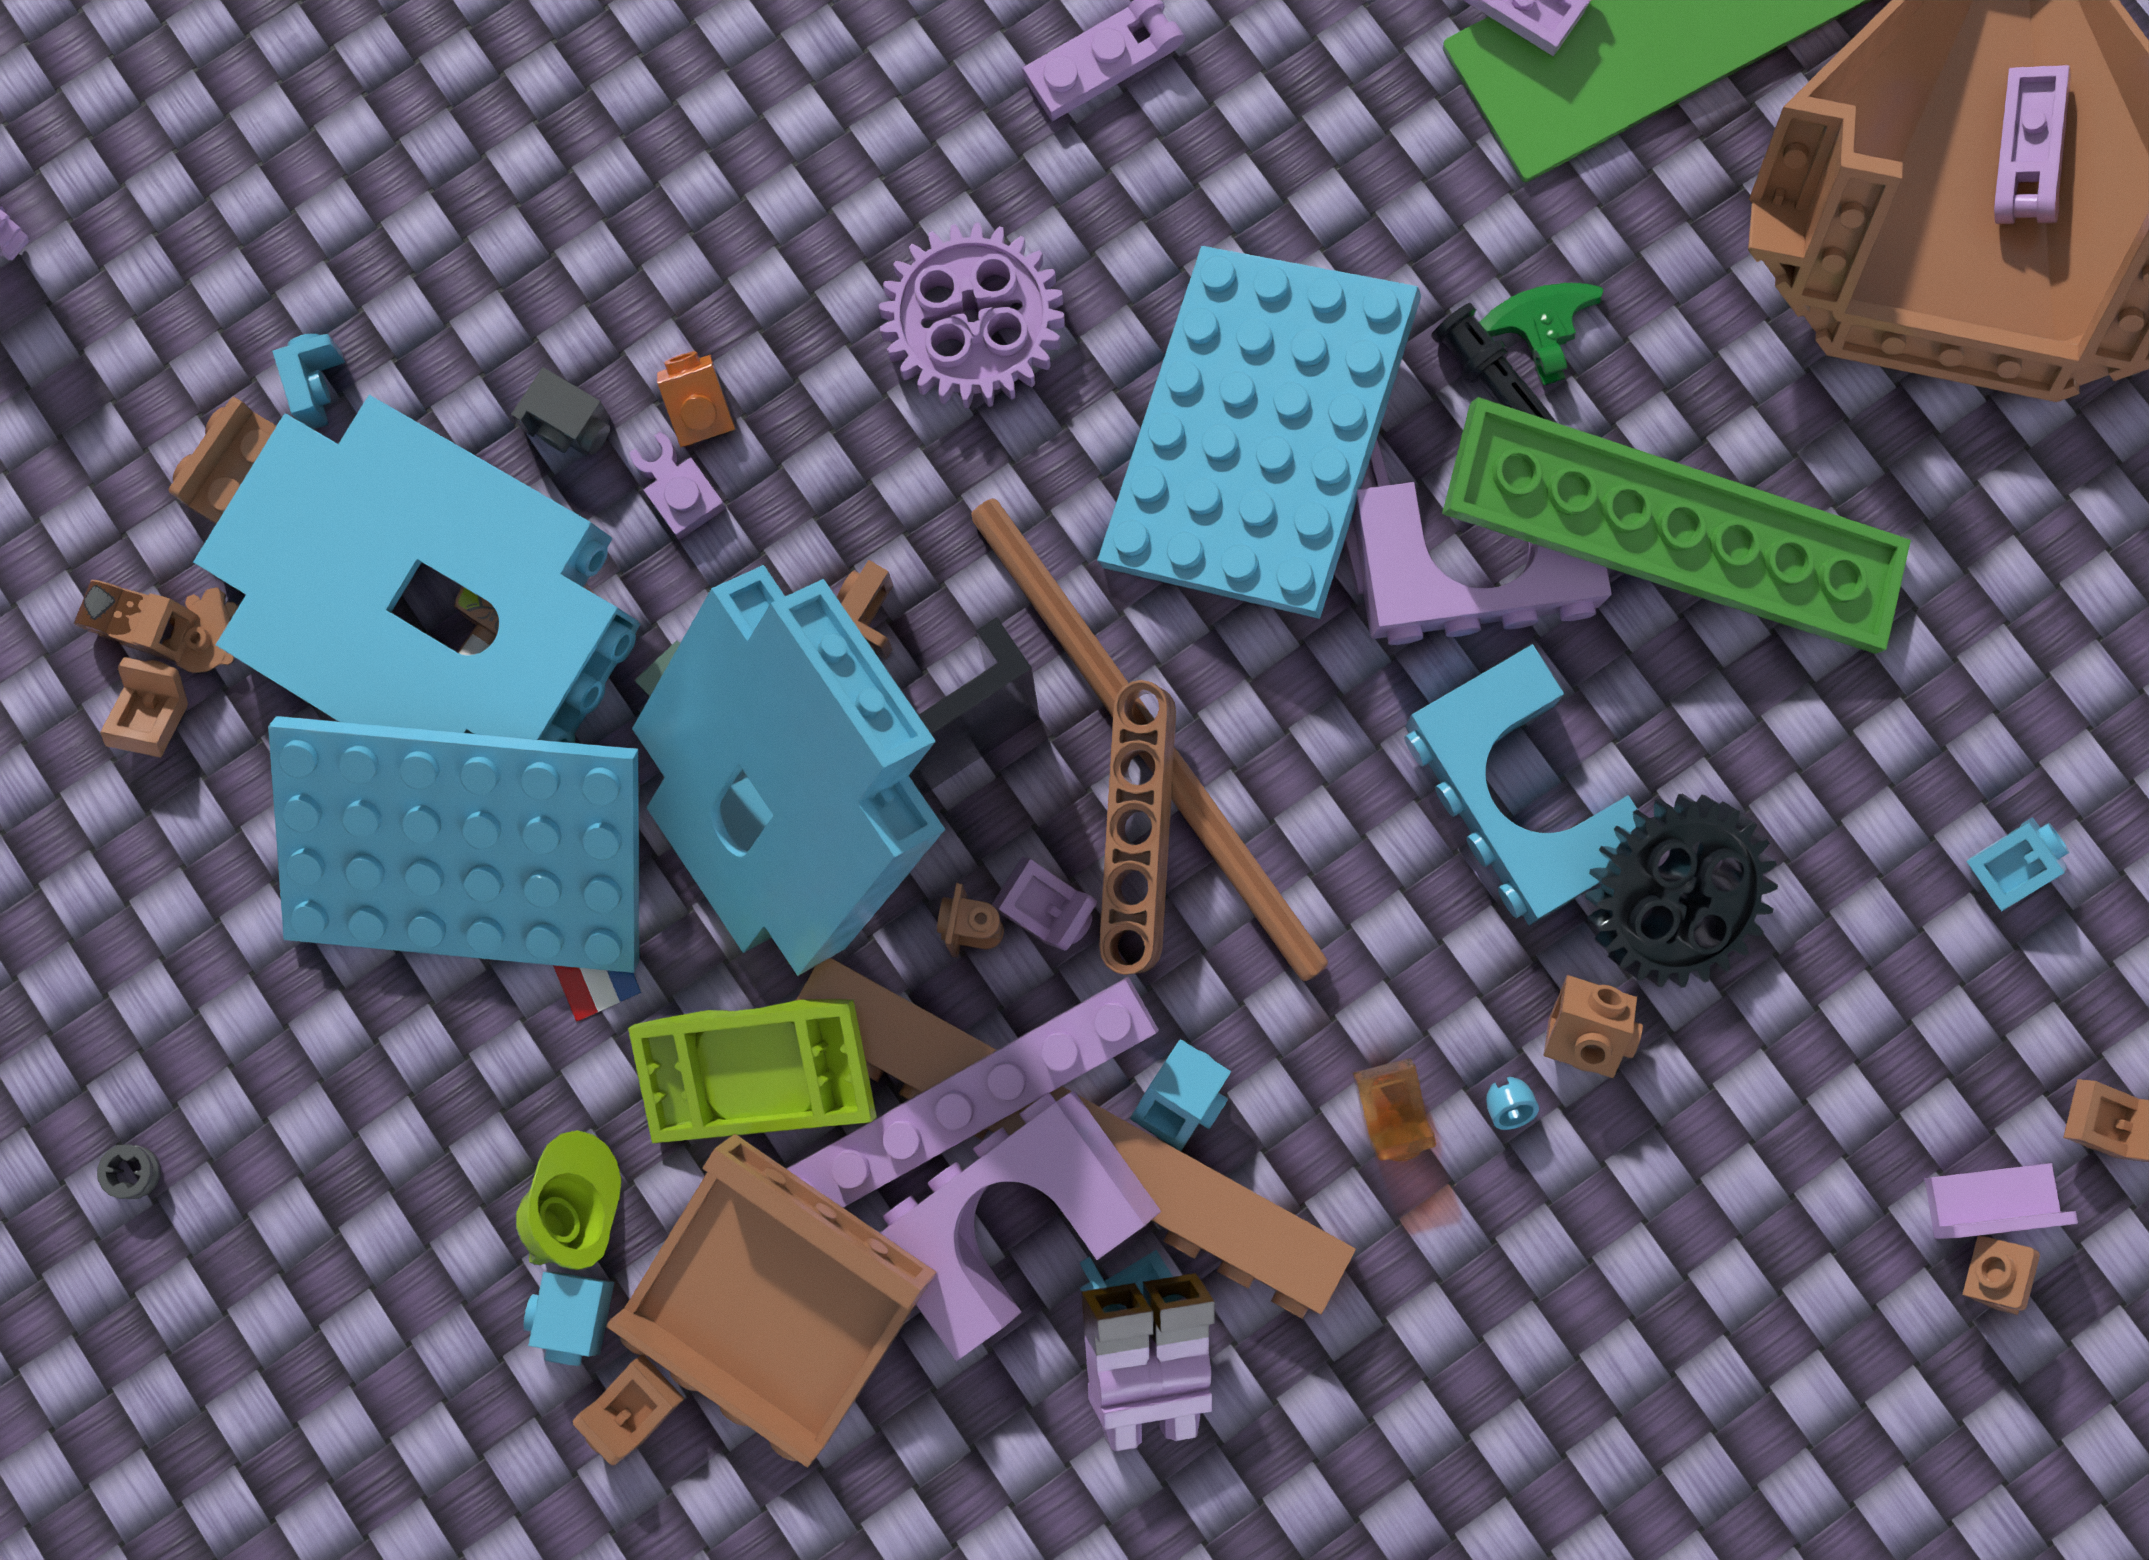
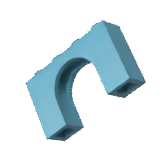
[1404,644,1638,926]

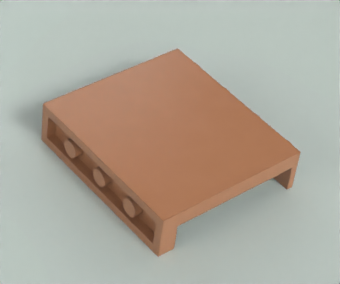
[606,1134,937,1468]

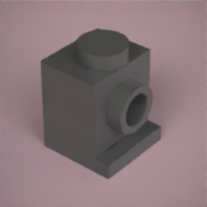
[511,367,611,456]

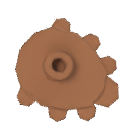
[162,587,238,673]

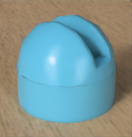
[1486,1077,1539,1130]

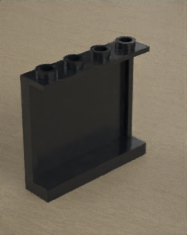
[909,617,1040,796]

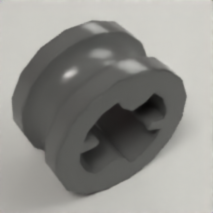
[97,1144,161,1199]

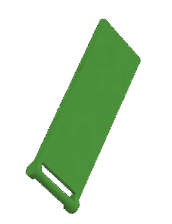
[1443,0,1873,182]

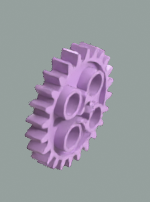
[879,223,1065,408]

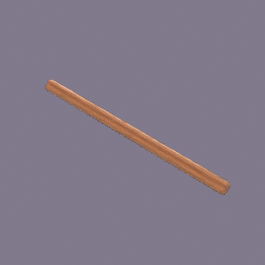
[971,498,1328,981]

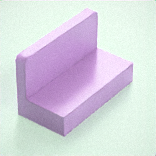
[1924,1163,2078,1239]

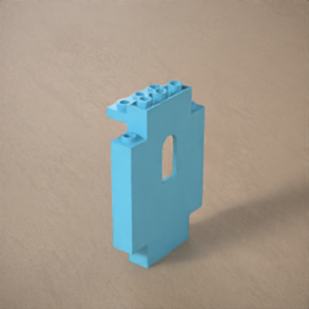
[193,395,641,743]
[632,565,946,976]

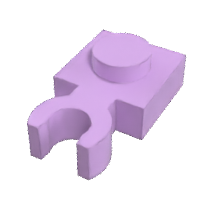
[630,432,726,541]

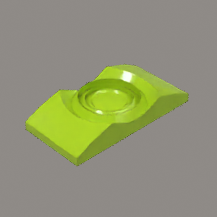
[628,999,877,1143]

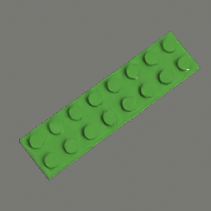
[1442,397,1911,654]

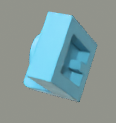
[272,334,345,429]
[1966,817,2070,911]

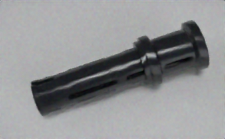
[1431,303,1557,423]

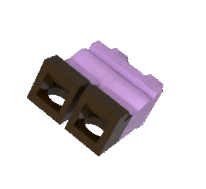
[1081,1273,1215,1451]

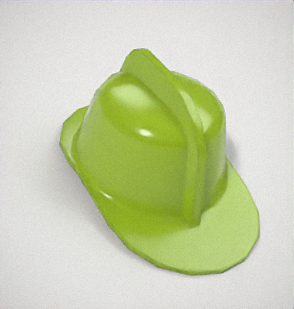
[516,1130,621,1270]

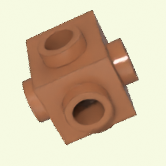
[1543,975,1643,1078]

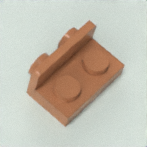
[169,397,276,524]

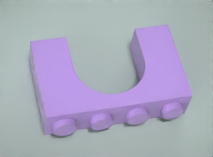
[1352,482,1612,645]
[880,1091,1161,1362]

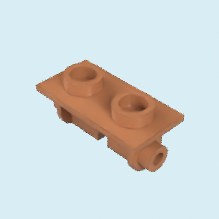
[937,883,1004,958]

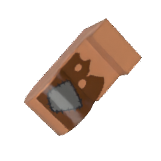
[73,580,198,663]

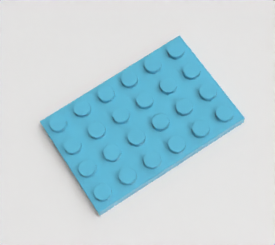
[1097,246,1421,619]
[268,716,639,973]

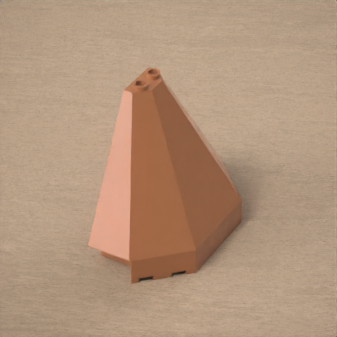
[1748,0,2149,402]

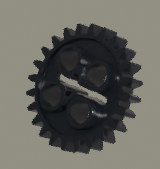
[1585,794,1778,988]

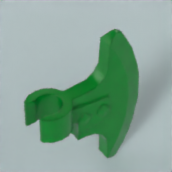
[1480,283,1603,386]

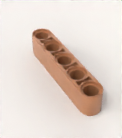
[1099,680,1176,975]

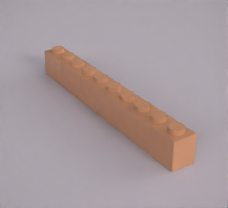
[796,958,1356,1319]

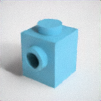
[1130,1039,1231,1152]
[524,1272,614,1366]

